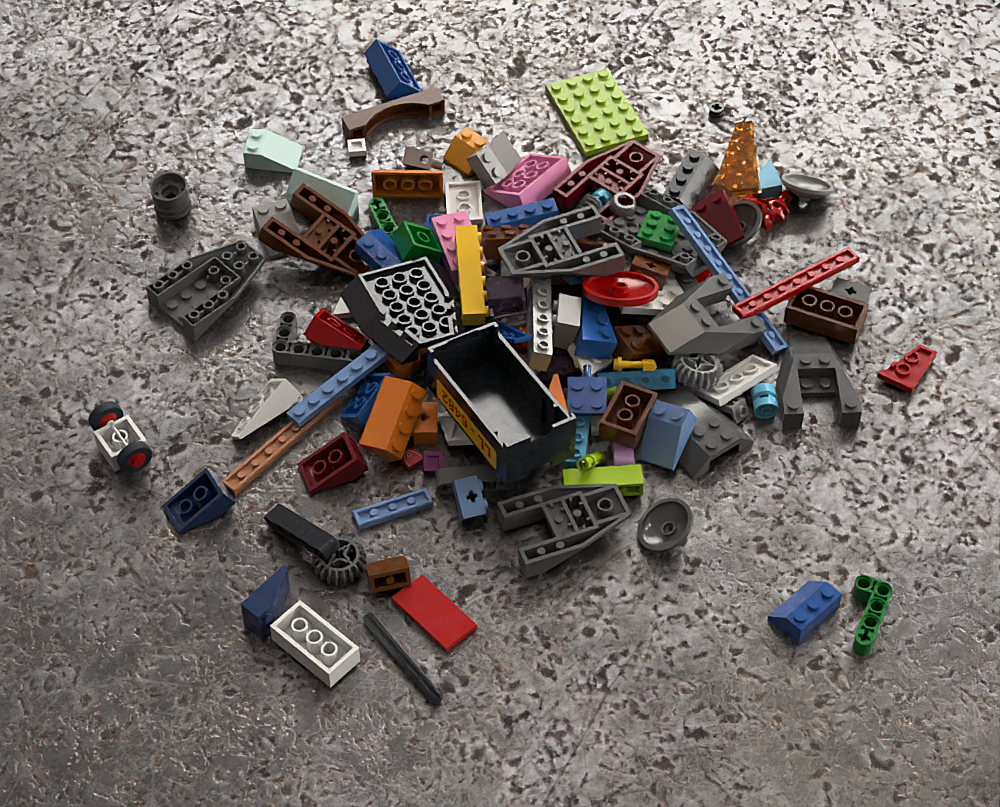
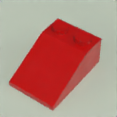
[303,308,369,350]

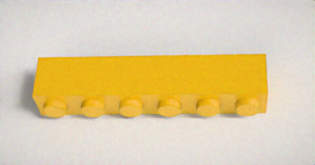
[454,225,489,326]

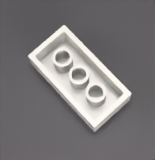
[270,600,360,688]

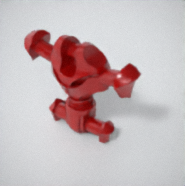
[741,190,792,230]

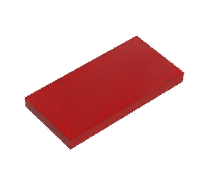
[392,574,477,652]

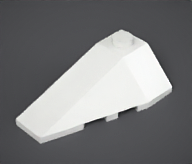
[231,378,301,439]

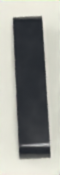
[264,504,341,561]

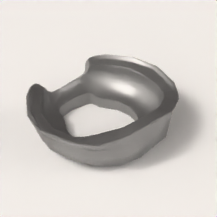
[609,192,636,217]

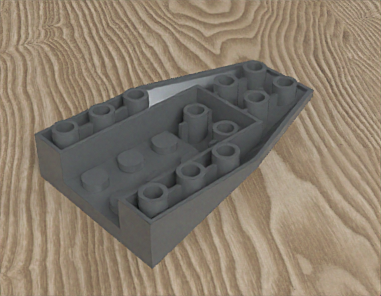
[146,239,267,341]

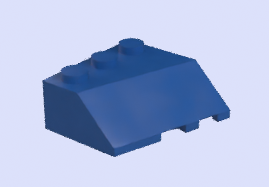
[340,373,395,431]

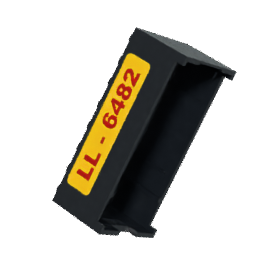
[427,321,577,486]

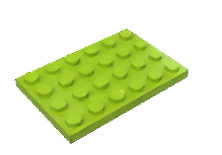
[545,68,649,157]

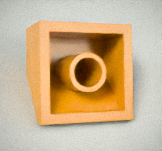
[443,127,488,176]

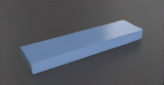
[352,488,433,530]

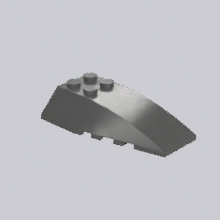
[651,384,754,480]

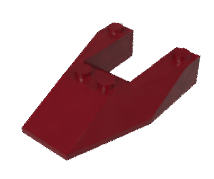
[553,140,661,223]

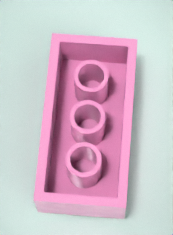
[431,210,487,284]

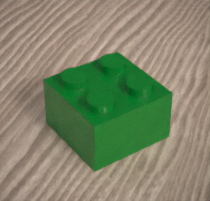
[392,221,443,262]

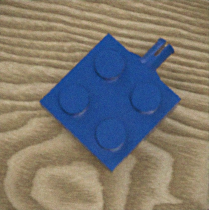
[567,365,607,416]

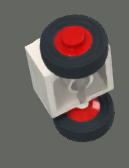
[88,401,152,473]

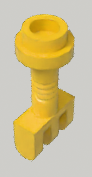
[613,357,657,372]

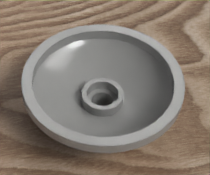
[781,173,834,201]

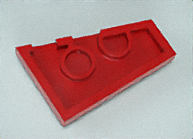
[877,344,937,393]

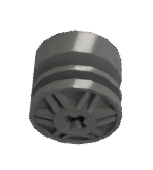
[150,172,192,220]

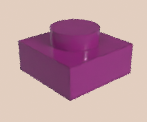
[422,451,443,473]

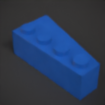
[574,291,617,360]

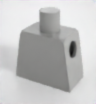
[402,146,444,170]

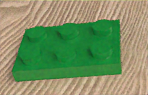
[636,210,680,252]

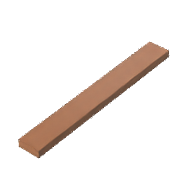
[222,397,343,496]

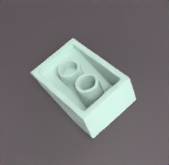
[243,129,303,173]

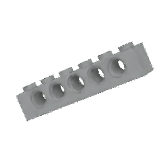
[527,278,552,371]

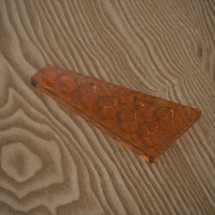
[711,121,762,197]

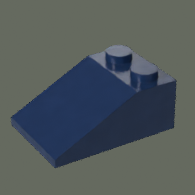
[162,467,236,534]
[241,565,290,640]

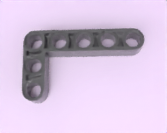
[272,311,362,371]

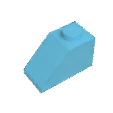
[754,160,782,200]

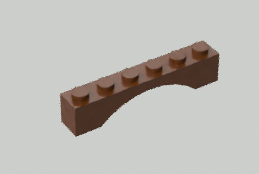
[342,87,445,140]

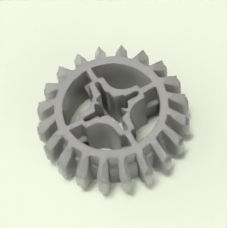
[671,353,723,390]

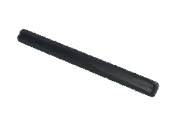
[363,612,442,704]

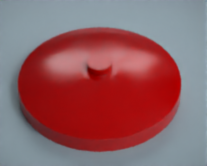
[582,271,659,307]

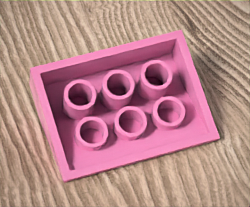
[484,153,572,208]

